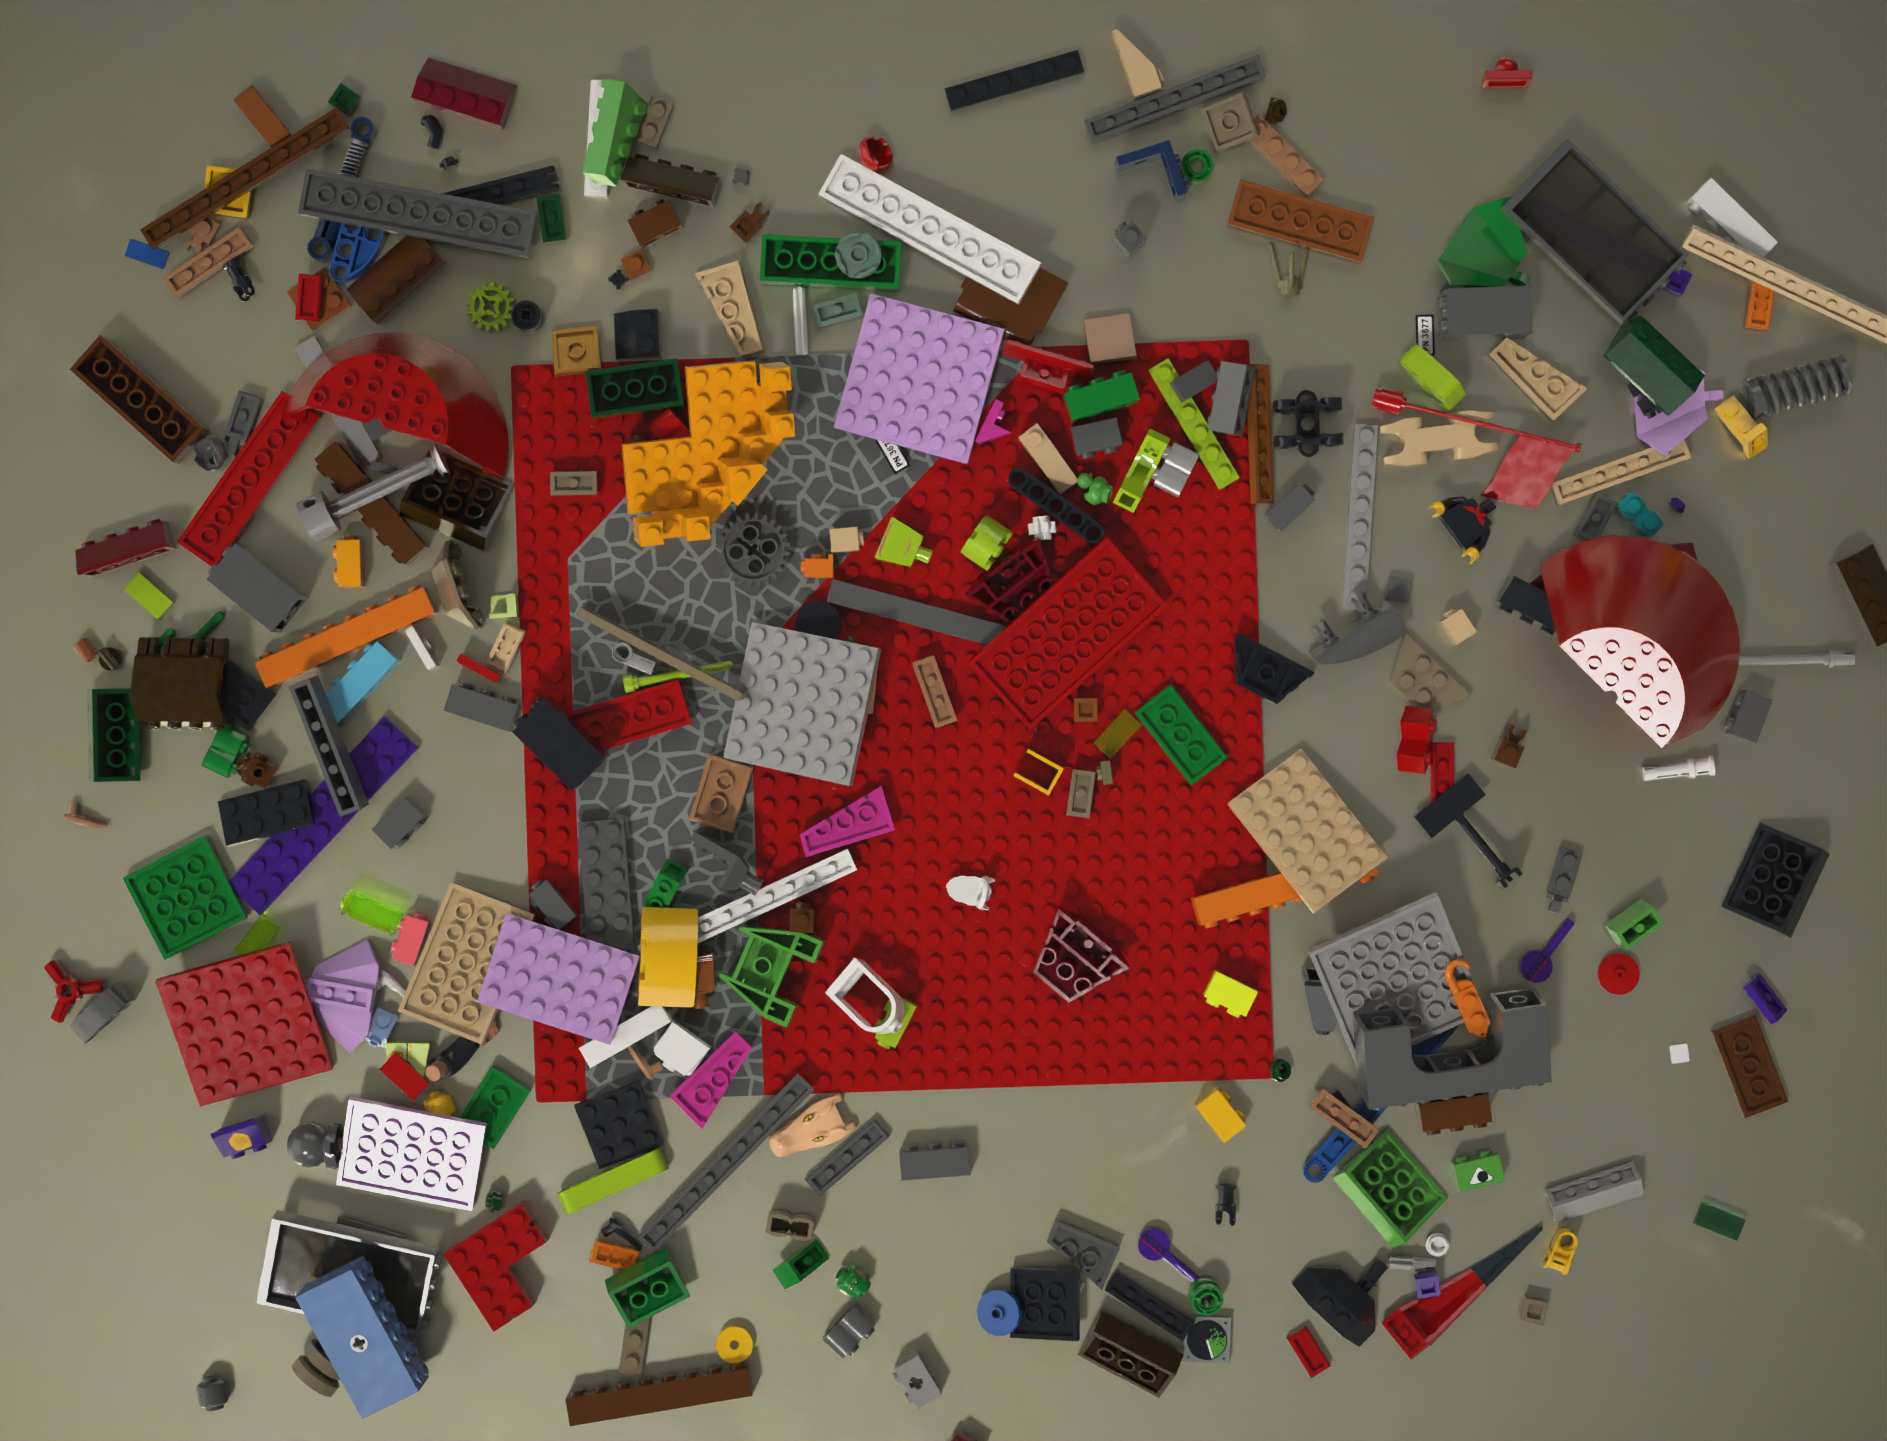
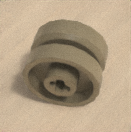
[292,1339,340,1397]

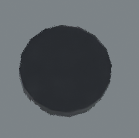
[795,601,841,639]

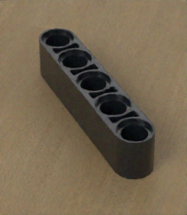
[1008,468,1104,544]

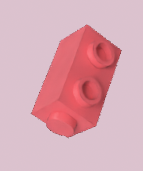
[390,911,432,966]

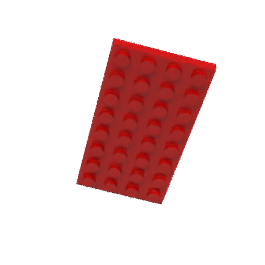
[968,536,1168,730]

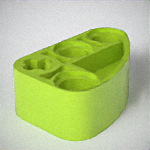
[1399,344,1466,412]

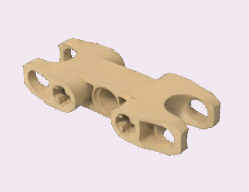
[1379,410,1498,467]

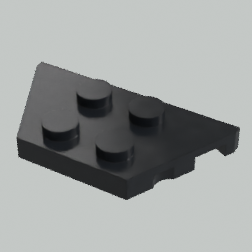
[1234,632,1315,704]

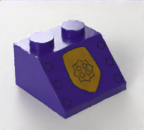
[210,1115,272,1159]

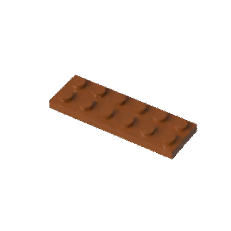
[1227,179,1374,263]

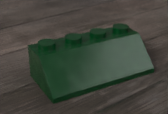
[1603,315,1705,416]
[87,688,141,782]

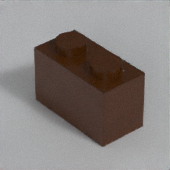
[628,199,683,248]

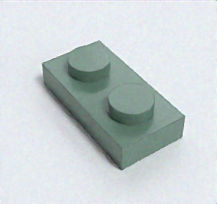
[812,292,863,328]

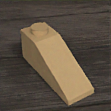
[1112,29,1164,100]
[1018,424,1077,494]

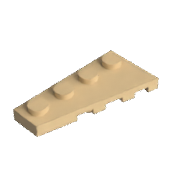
[695,261,764,357]
[1489,338,1588,421]

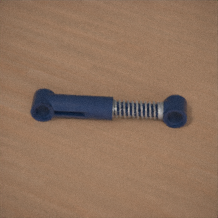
[307,117,377,263]

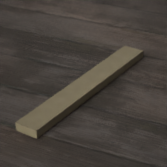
[576,607,747,701]

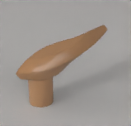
[63,802,107,828]
[628,1045,663,1080]

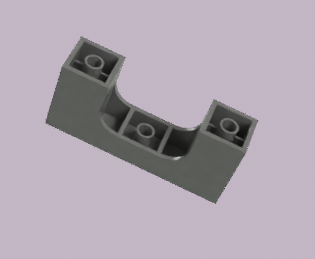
[1353,987,1552,1110]

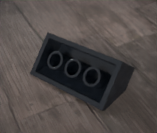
[1495,576,1557,636]

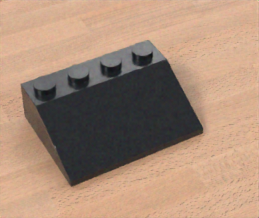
[1721,823,1830,938]

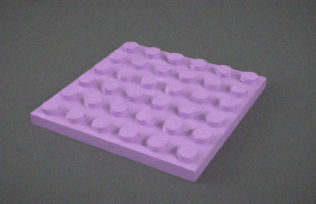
[834,294,1005,464]

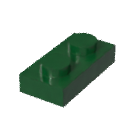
[537,194,567,244]

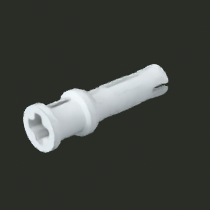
[1642,755,1715,781]

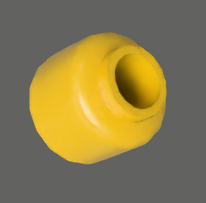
[423,1090,456,1116]

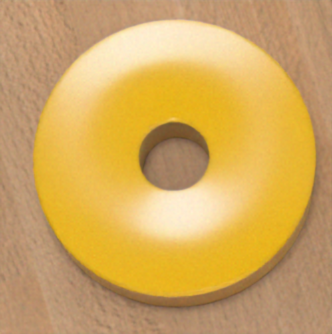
[716,1325,754,1364]

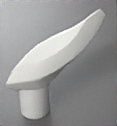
[376,971,406,997]

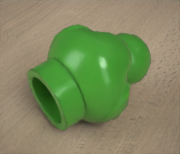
[1077,472,1113,505]

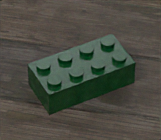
[585,358,686,420]

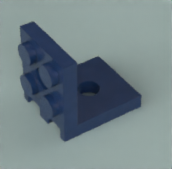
[1115,140,1189,203]

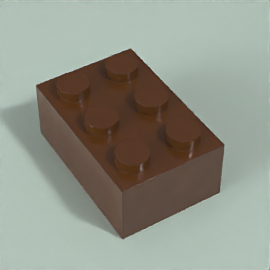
[1414,1092,1493,1135]

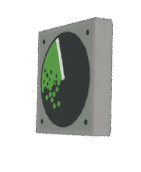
[1183,1315,1231,1364]

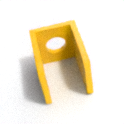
[1013,749,1064,795]

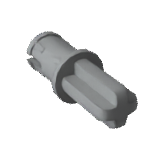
[1388,1254,1436,1273]

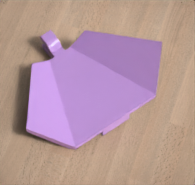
[1633,366,1723,456]
[305,939,380,1053]

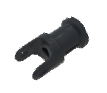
[222,258,255,302]
[1215,1184,1236,1226]

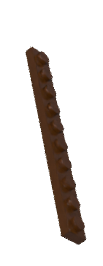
[140,107,350,250]

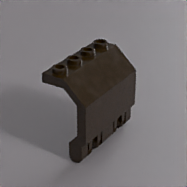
[130,637,234,731]

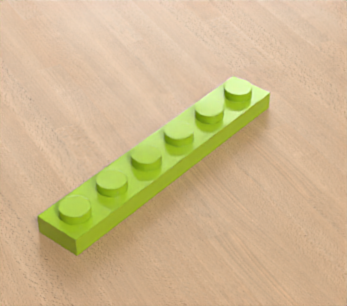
[1148,359,1240,490]

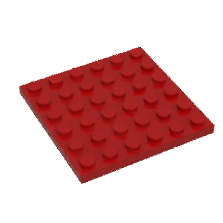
[155,941,334,1107]

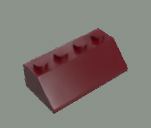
[411,57,517,130]
[75,519,177,577]

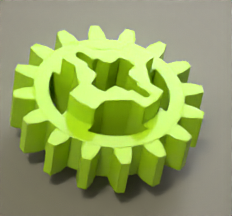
[465,281,516,332]

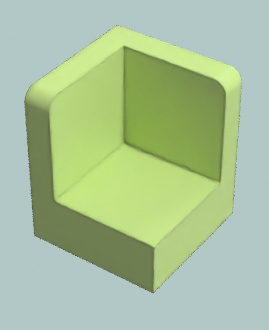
[489,594,519,619]

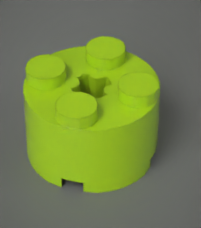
[961,515,1013,571]

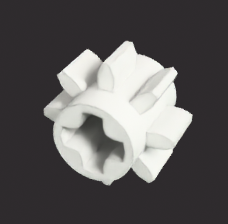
[1028,516,1056,540]

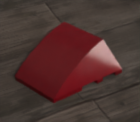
[965,537,1054,623]
[1033,907,1130,1003]

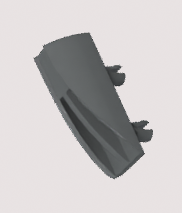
[1309,592,1409,665]

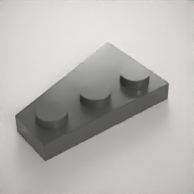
[1047,1220,1120,1290]

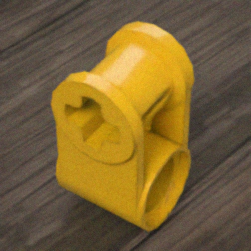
[1543,1227,1578,1275]

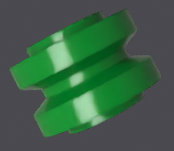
[1181,149,1214,182]
[1188,1278,1224,1316]

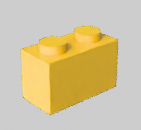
[1195,1087,1246,1143]

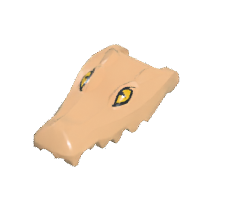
[769,1093,857,1158]

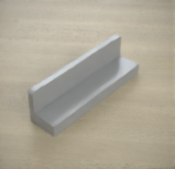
[1545,1161,1644,1223]

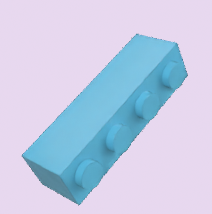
[325,641,401,726]

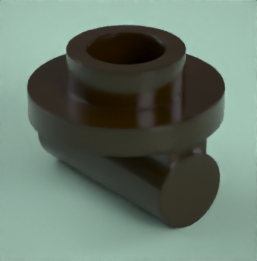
[1265,97,1287,123]
[98,647,122,671]

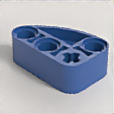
[329,223,388,284]

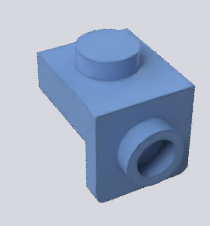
[366,1008,399,1048]

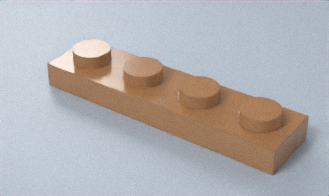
[1250,114,1324,197]
[163,227,253,299]

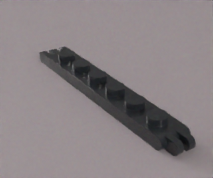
[441,166,560,204]

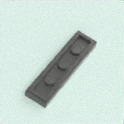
[805,1119,890,1197]

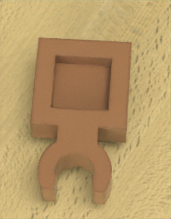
[184,217,222,256]

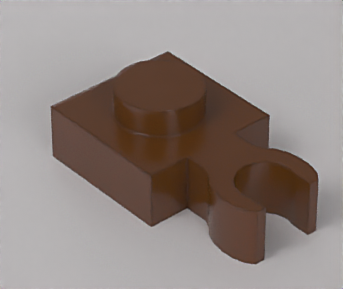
[729,203,770,244]

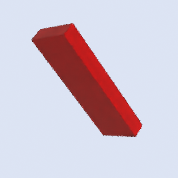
[1430,742,1454,804]

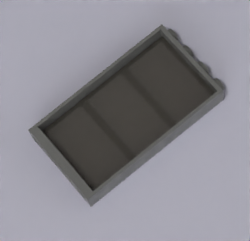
[1500,138,1689,324]
[257,1210,442,1340]

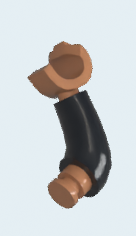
[425,1020,500,1081]

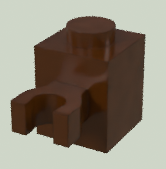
[1491,724,1527,769]

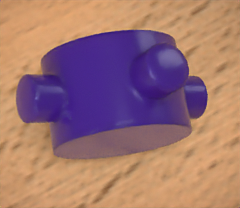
[1669,497,1686,513]

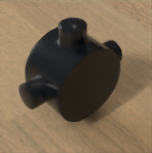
[439,156,458,170]
[608,269,629,290]

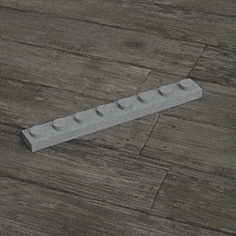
[1342,424,1378,610]

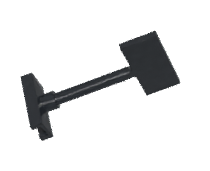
[1414,773,1523,890]

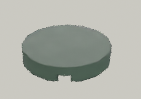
[835,231,882,279]

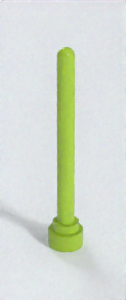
[623,661,734,694]

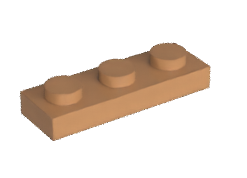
[912,655,957,728]
[1309,1088,1379,1148]

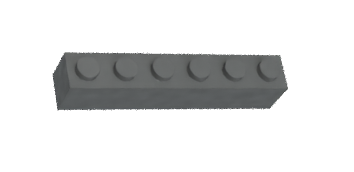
[288,675,369,817]

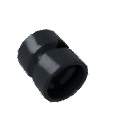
[511,300,545,334]

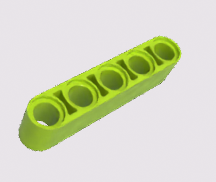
[557,1147,669,1215]

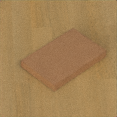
[689,753,754,833]

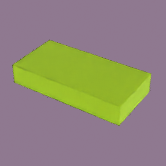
[124,572,175,620]

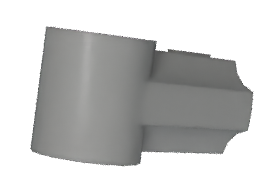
[612,642,658,675]

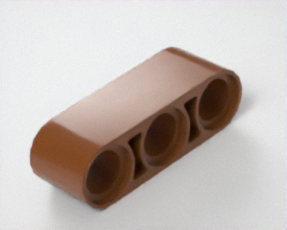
[233,85,292,148]

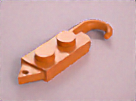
[1444,959,1491,1040]

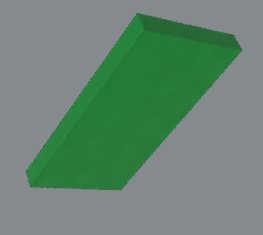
[1134,684,1228,786]

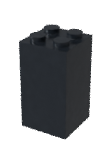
[512,696,610,791]

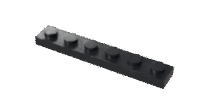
[945,50,1084,112]

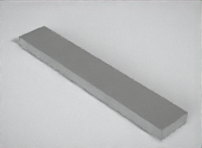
[294,336,382,469]

